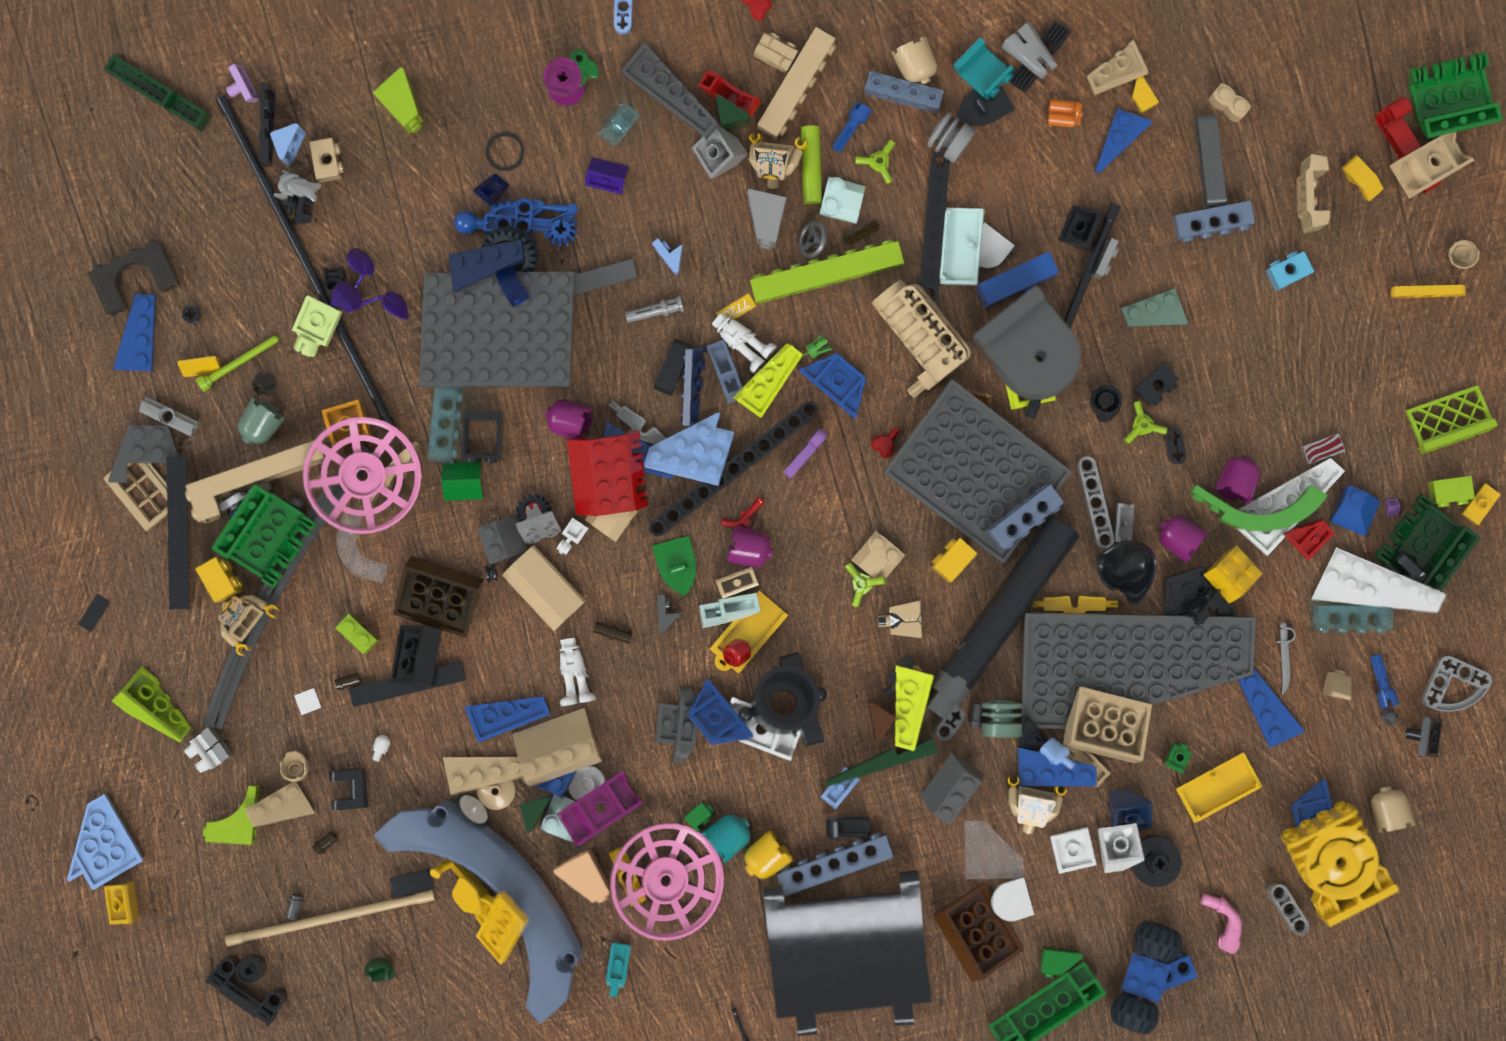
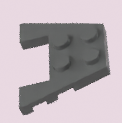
[108,425,178,483]

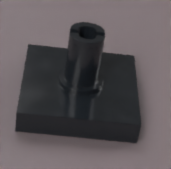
[1406,717,1443,757]

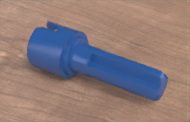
[832,101,872,153]
[1370,654,1399,709]

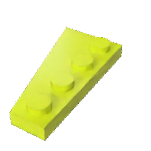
[733,343,803,418]

